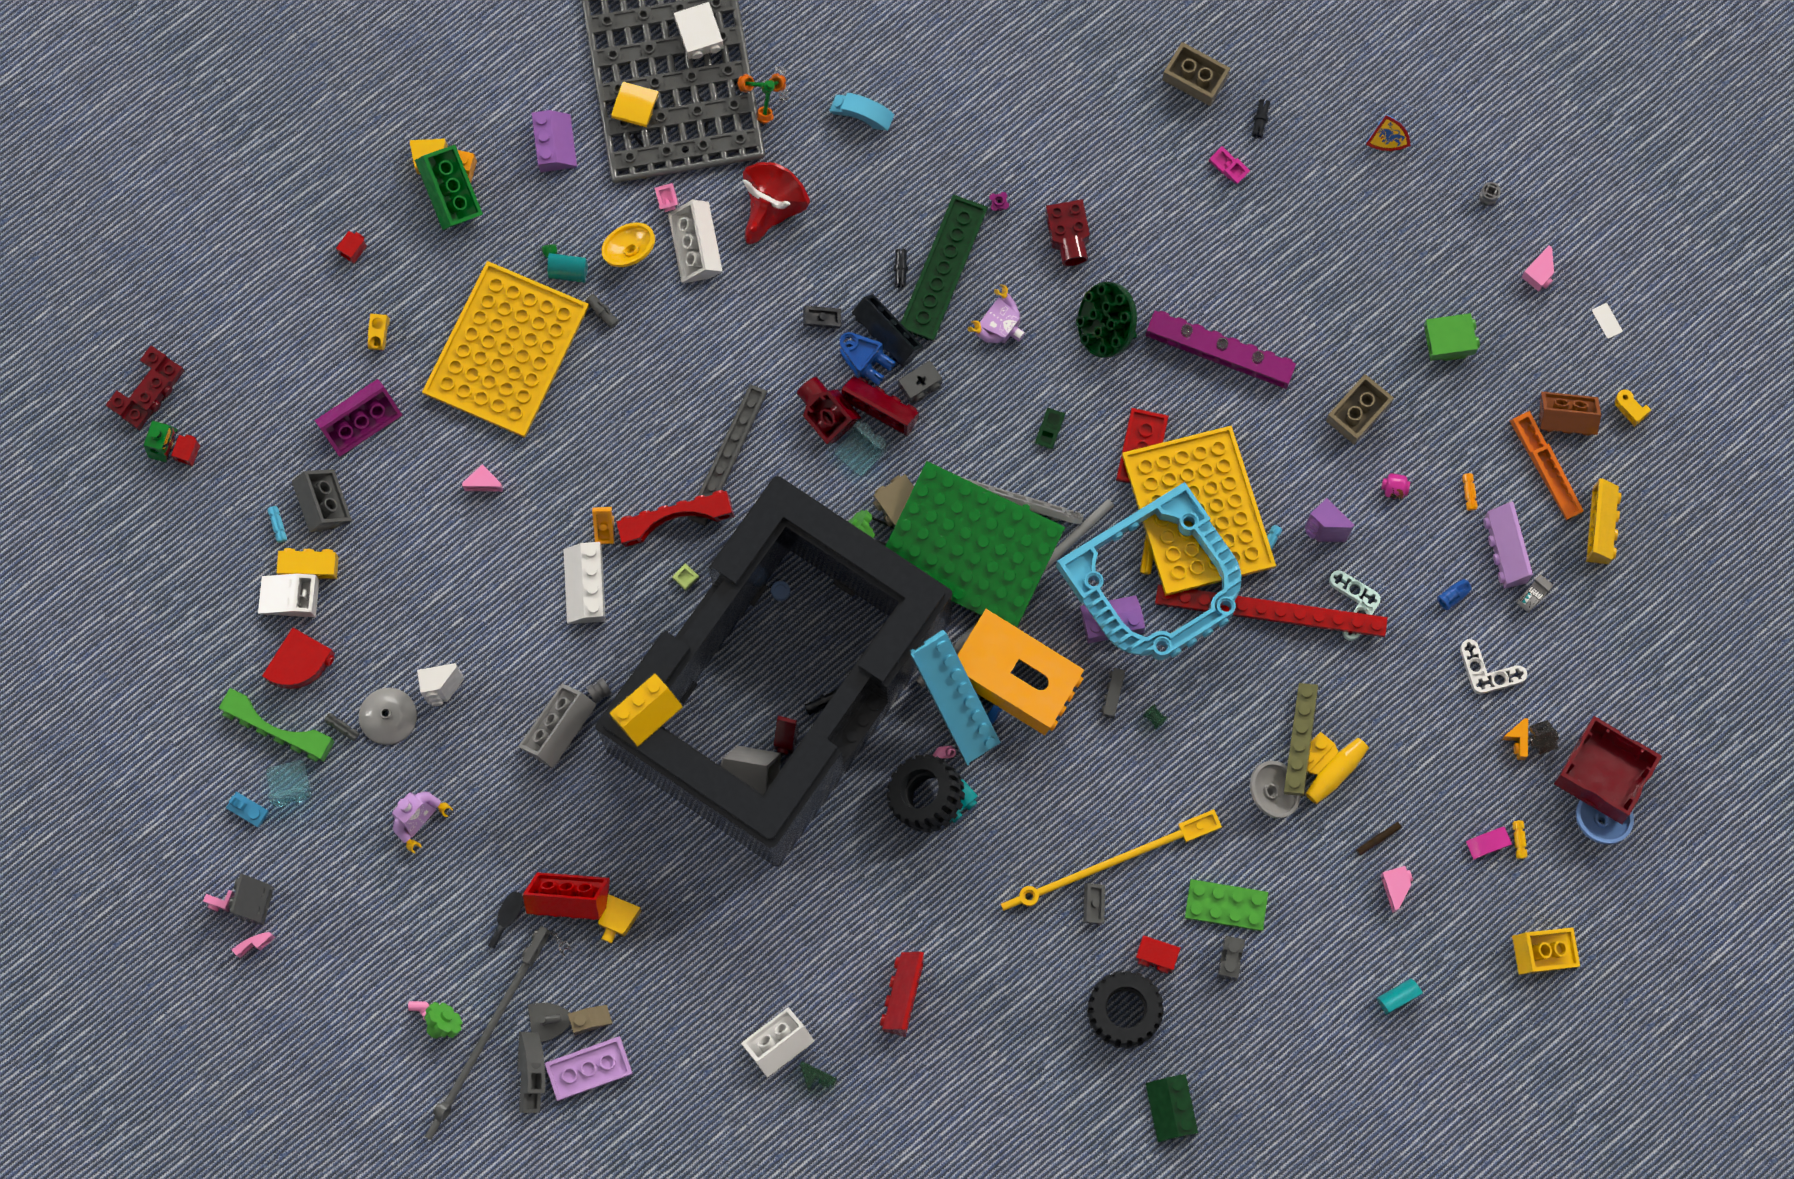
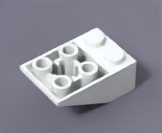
[258,574,319,617]

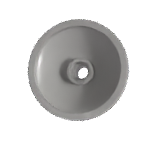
[359,688,417,745]
[1250,761,1301,818]

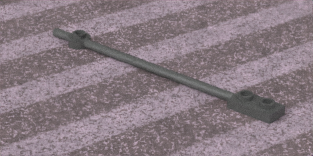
[424,926,551,1140]

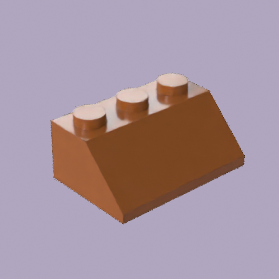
[1539,391,1601,436]

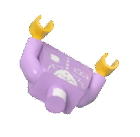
[968,284,1025,343]
[392,792,453,853]

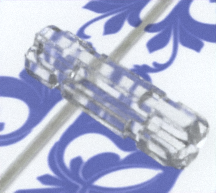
[775,66,789,102]

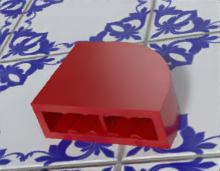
[262,627,335,689]

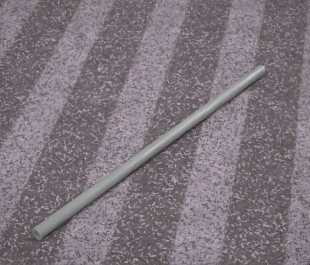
[916,499,1114,687]

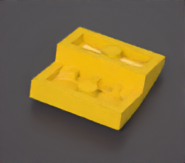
[611,82,659,127]

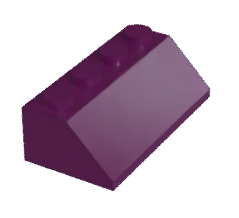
[314,379,402,457]

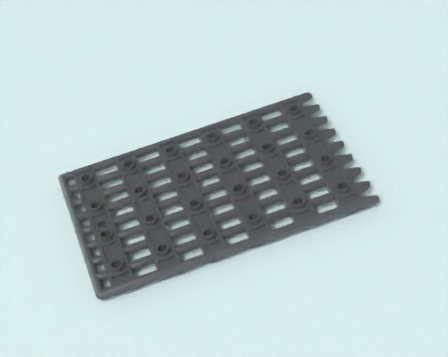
[582,0,765,183]

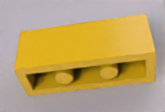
[277,548,339,579]

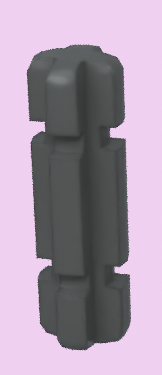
[324,713,359,741]

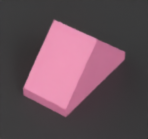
[462,464,503,492]

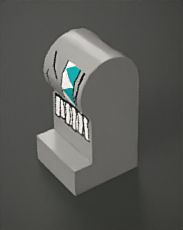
[1517,574,1553,613]

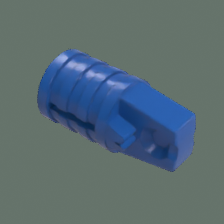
[1437,579,1472,610]

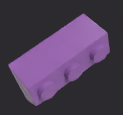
[532,110,577,172]
[1305,498,1354,542]
[1080,595,1145,643]

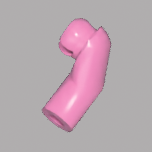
[933,745,956,759]
[408,1001,429,1021]

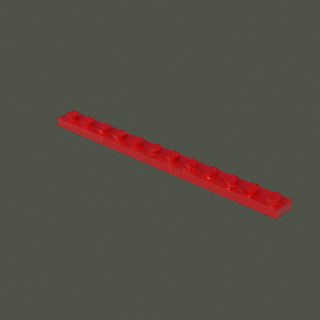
[1155,584,1388,638]

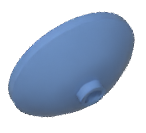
[1576,800,1634,845]

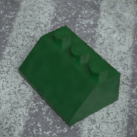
[1145,1074,1198,1142]

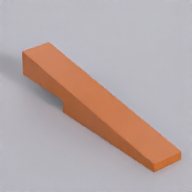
[1510,411,1584,520]

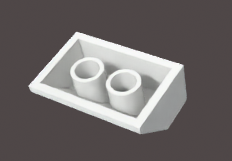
[417,663,464,706]
[741,1007,814,1077]

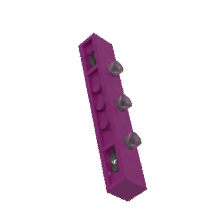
[1146,311,1296,389]

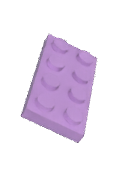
[545,1036,633,1101]

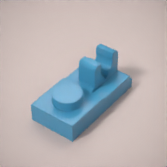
[226,792,269,828]

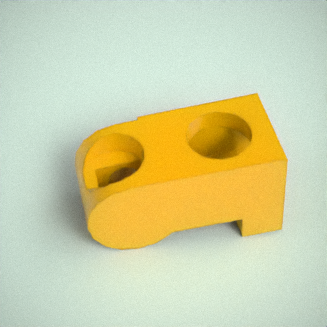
[368,313,390,350]
[1614,389,1651,427]

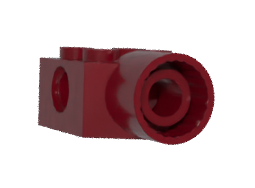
[1045,199,1090,266]
[797,377,861,444]

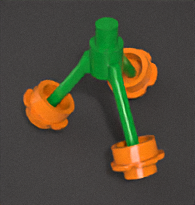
[737,73,786,124]

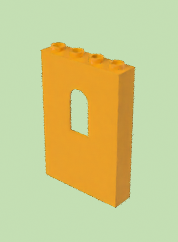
[957,609,1084,736]

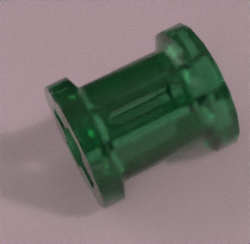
[1143,704,1168,730]

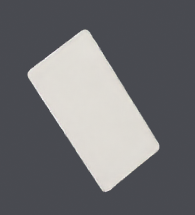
[1592,303,1622,338]

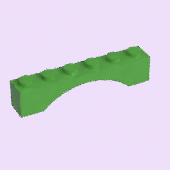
[219,688,335,762]

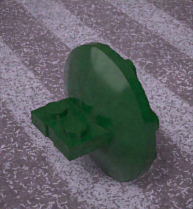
[1076,282,1137,358]

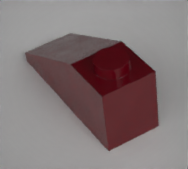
[773,716,799,755]

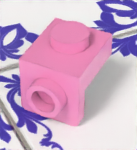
[655,183,679,212]
[203,890,235,912]

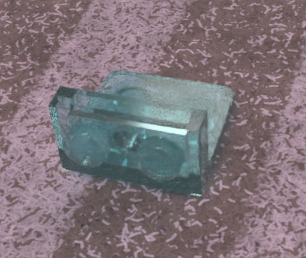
[835,420,887,477]
[266,760,312,807]

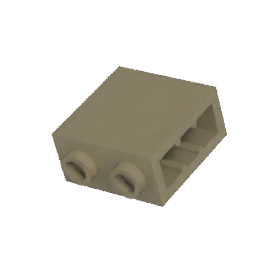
[873,474,914,528]

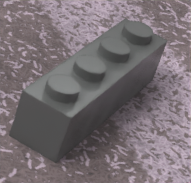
[1101,668,1126,719]

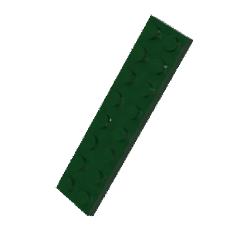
[901,194,988,342]

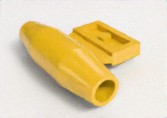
[1305,732,1369,804]

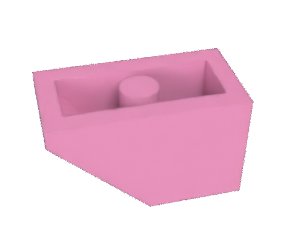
[1522,245,1554,292]
[1380,866,1413,913]

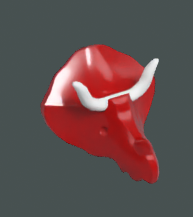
[743,162,810,245]

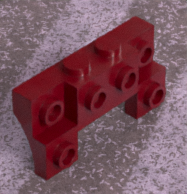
[105,346,185,431]

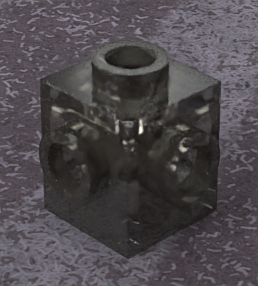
[1529,720,1559,755]

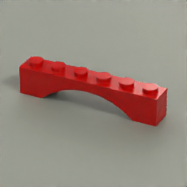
[616,490,735,547]

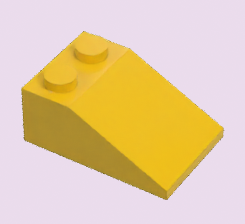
[1512,928,1580,975]

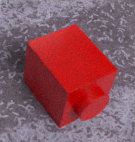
[336,231,367,264]
[171,434,201,466]

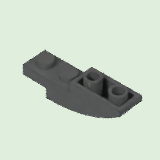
[517,1032,545,1113]

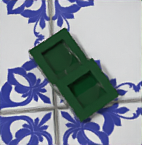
[1035,407,1066,449]

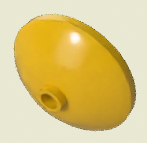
[602,223,655,267]

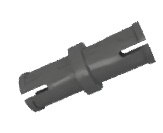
[585,294,619,329]

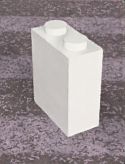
[674,2,724,59]

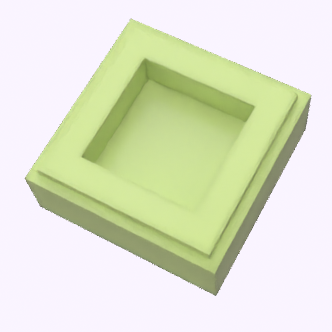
[672,563,699,591]

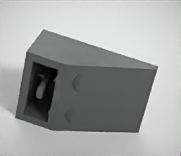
[229,873,274,925]

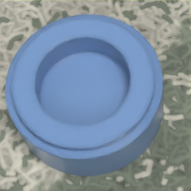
[771,581,790,601]

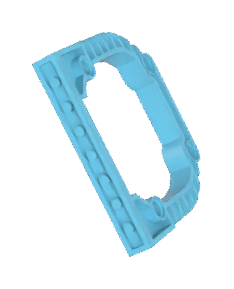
[1056,482,1241,660]

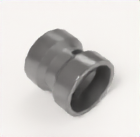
[1479,182,1501,206]
[586,677,612,703]

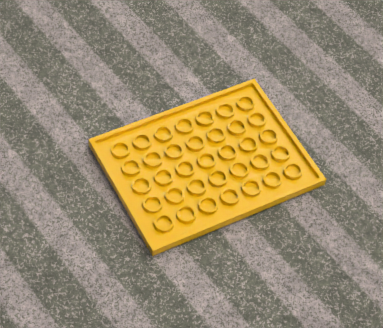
[422,261,589,438]
[1122,426,1276,596]

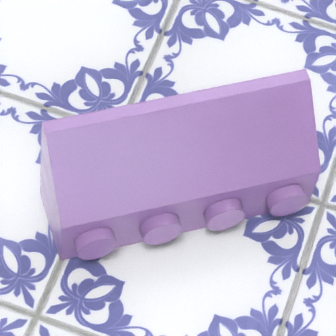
[1483,502,1533,589]

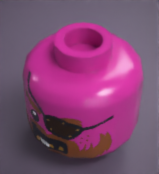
[1381,473,1410,500]

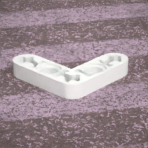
[1460,639,1527,694]

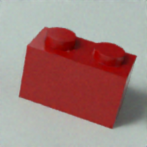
[1135,935,1181,974]

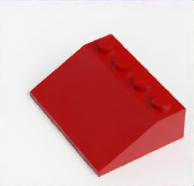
[880,952,924,1037]

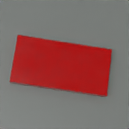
[1116,408,1169,484]

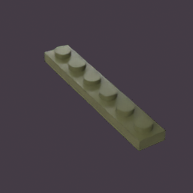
[1284,683,1319,796]

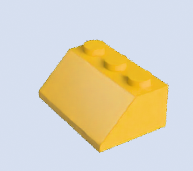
[610,674,683,747]

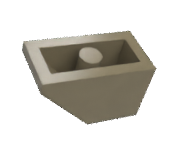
[568,1005,612,1036]

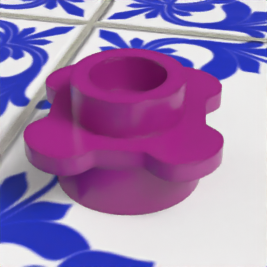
[989,192,1009,211]

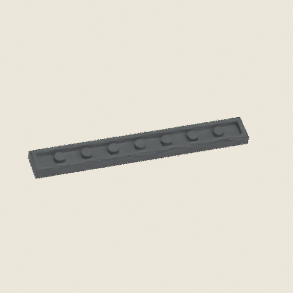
[687,384,768,526]

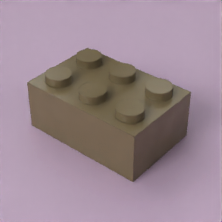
[1162,42,1230,106]
[1326,374,1394,445]

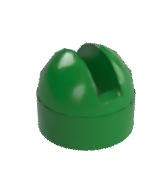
[542,244,557,258]

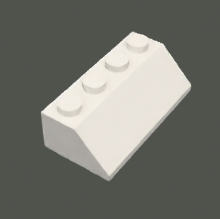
[668,200,723,283]
[564,542,606,624]

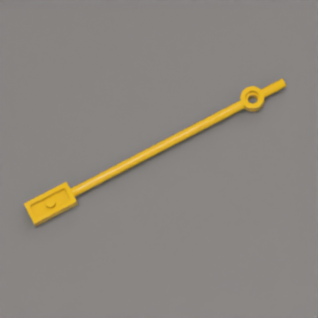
[1001,809,1222,911]

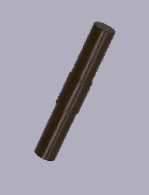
[1356,822,1402,856]

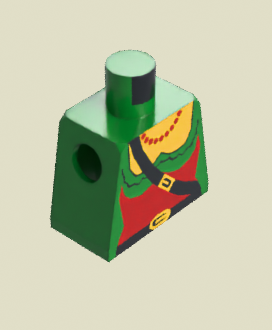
[144,421,178,463]

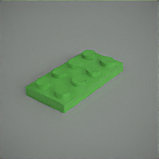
[1184,879,1268,931]

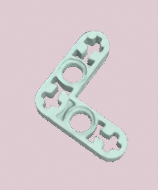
[1329,570,1380,641]

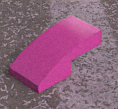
[1208,146,1250,184]
[1466,826,1512,859]

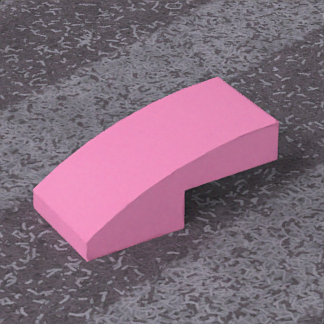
[232,932,275,958]

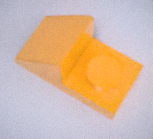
[592,507,614,544]
[1502,718,1528,760]

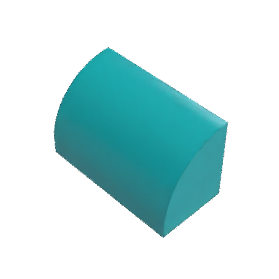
[547,253,588,283]
[1376,978,1423,1015]

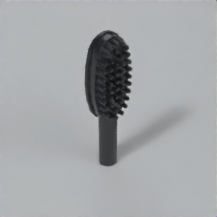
[488,892,523,949]

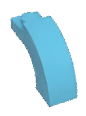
[829,93,895,131]

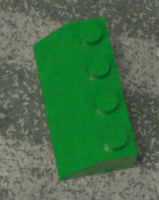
[415,145,483,230]

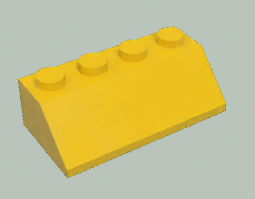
[1586,478,1621,565]

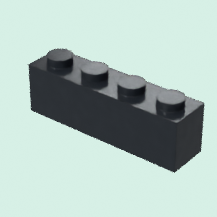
[851,294,923,366]

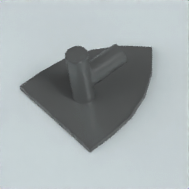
[528,1003,571,1042]

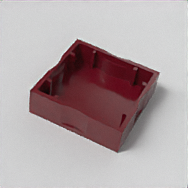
[1554,716,1662,825]

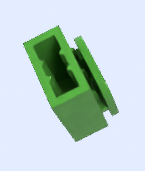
[1424,313,1480,361]

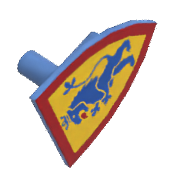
[1365,114,1411,151]

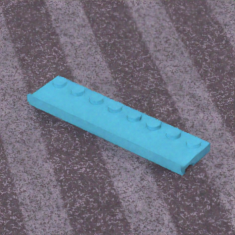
[910,630,1001,765]

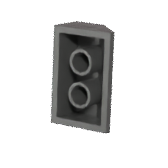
[292,469,352,533]

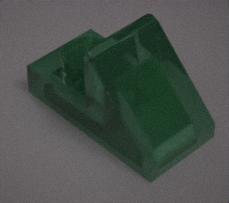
[800,1061,838,1093]

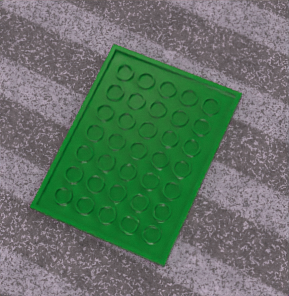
[886,461,1065,628]

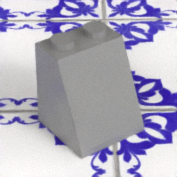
[721,746,781,795]

